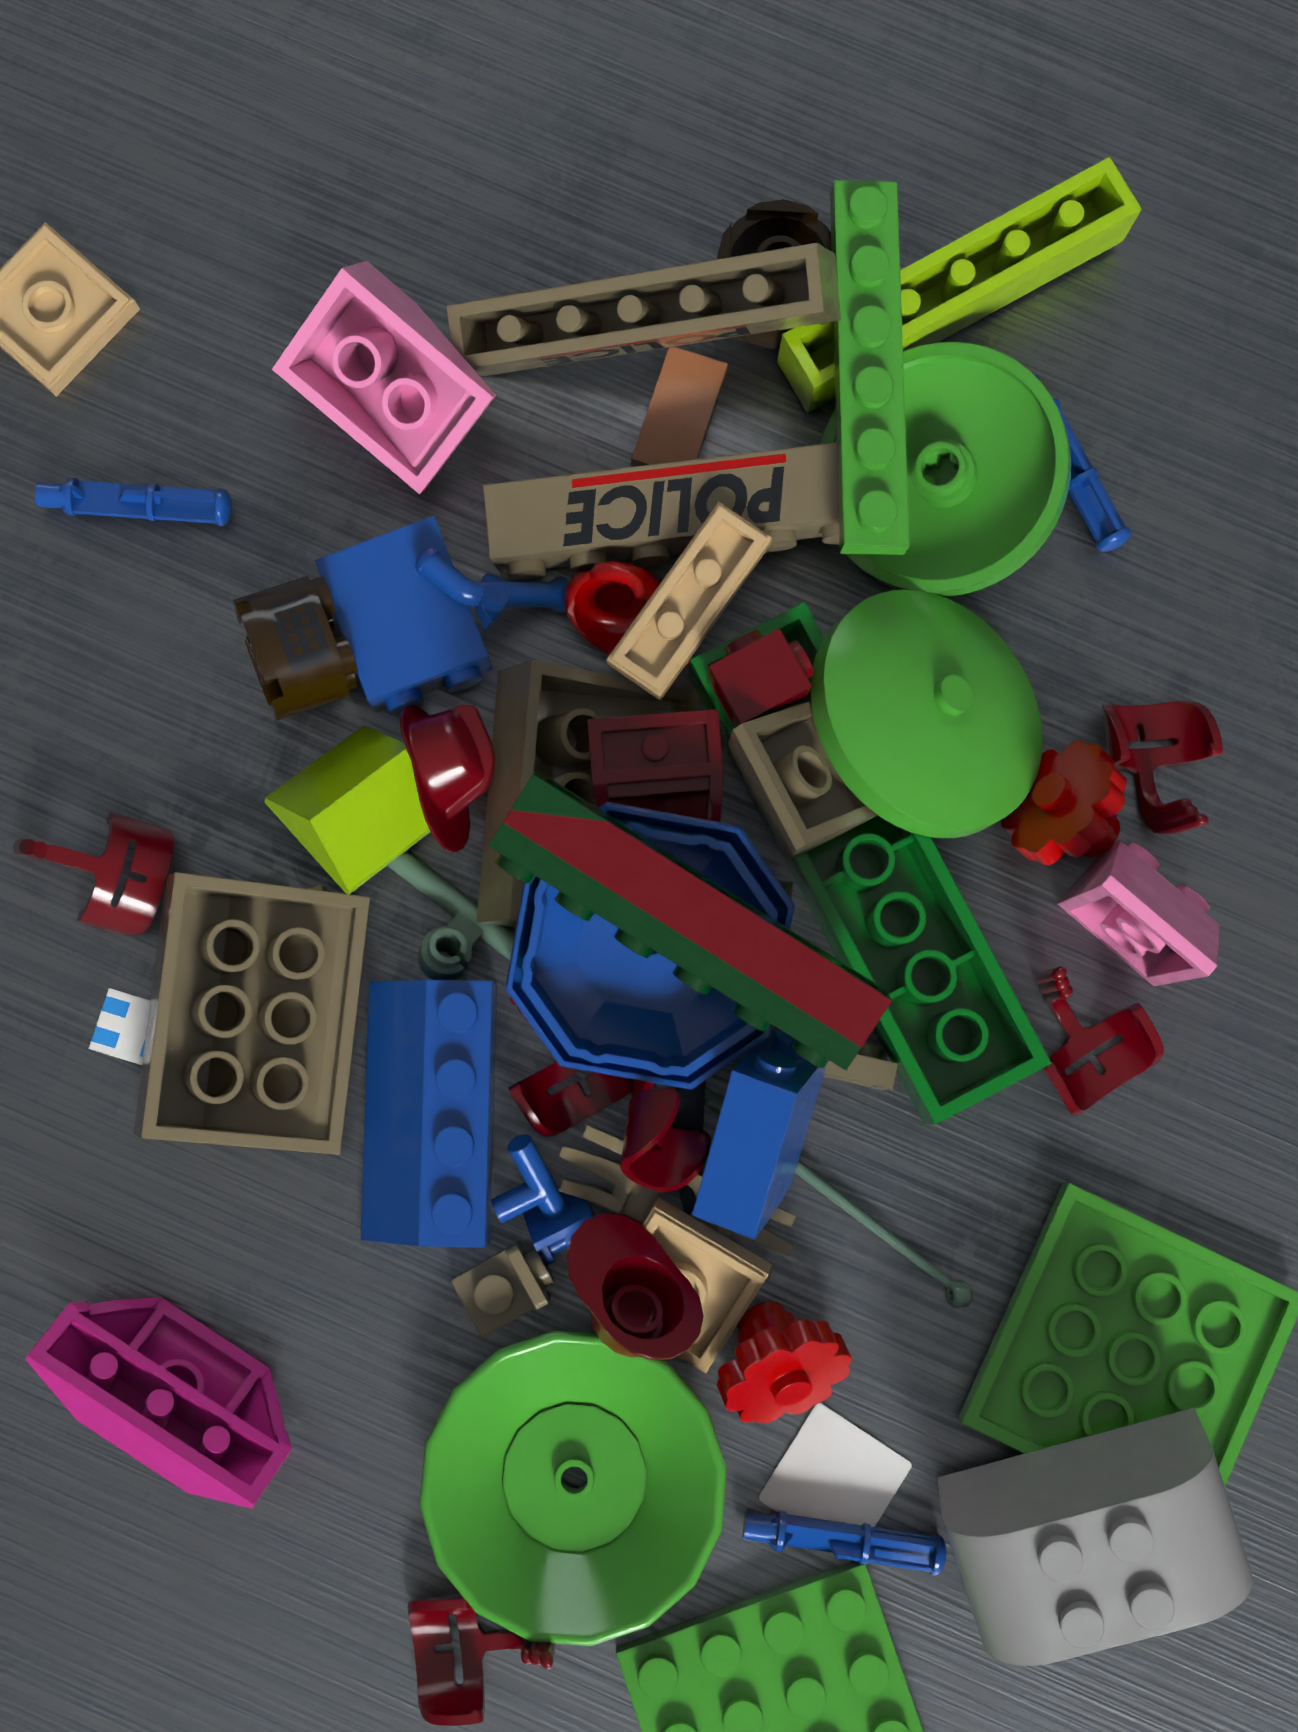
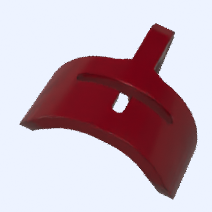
[1102,701,1223,834]
[13,812,174,935]
[1036,966,1164,1116]
[509,996,634,1137]
[620,1079,711,1192]
[407,1594,555,1726]

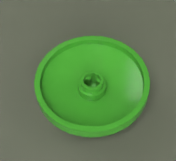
[821,342,1071,597]
[810,589,1042,838]

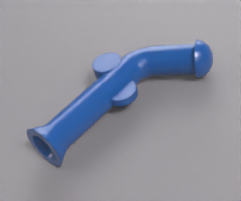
[415,548,569,631]

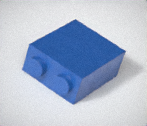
[315,516,492,715]
[692,1030,827,1240]

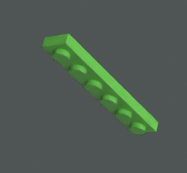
[830,180,910,555]

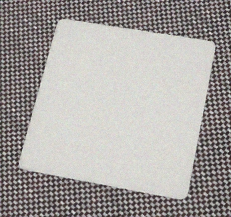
[759,1403,912,1527]

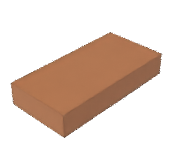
[631,347,728,467]

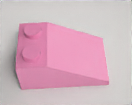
[272,261,496,494]
[1057,840,1220,986]

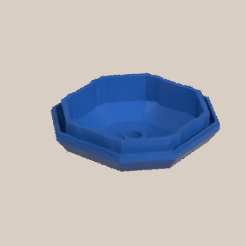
[505,802,795,1090]

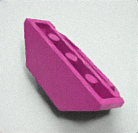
[26,1297,292,1509]

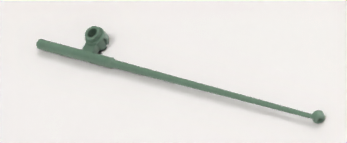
[387,850,972,1308]

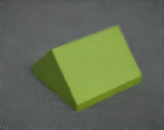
[264,725,431,895]

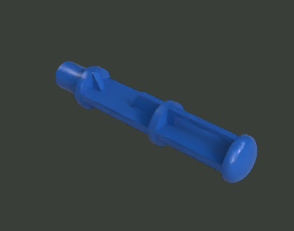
[1035,375,1131,552]
[35,478,232,526]
[742,1510,947,1575]

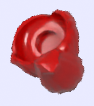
[563,560,691,665]

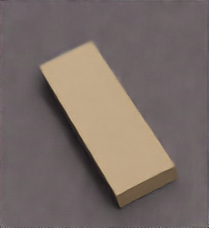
[606,502,772,701]

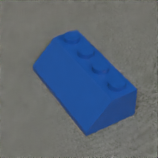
[361,980,497,1247]

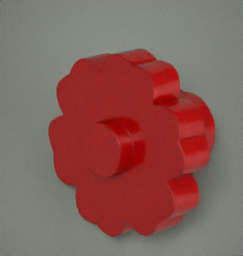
[1001,740,1127,865]
[717,1302,852,1423]

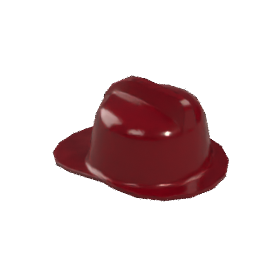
[400,705,496,853]
[566,1214,704,1360]

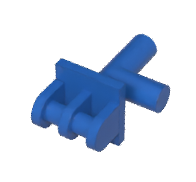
[490,1134,596,1265]

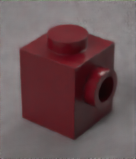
[706,628,814,728]

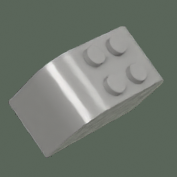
[937,1408,1253,1666]

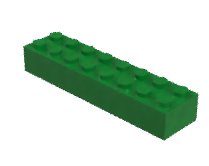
[688,602,1052,1125]

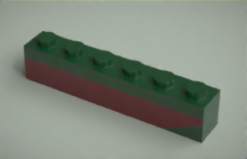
[488,770,892,1071]

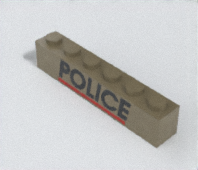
[447,243,841,376]
[483,442,839,581]

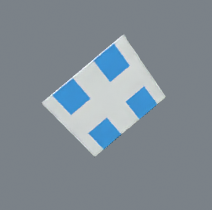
[88,988,150,1065]

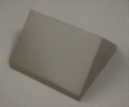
[728,701,877,861]

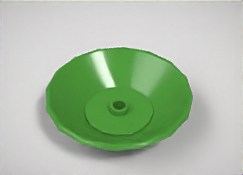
[419,1330,727,1646]

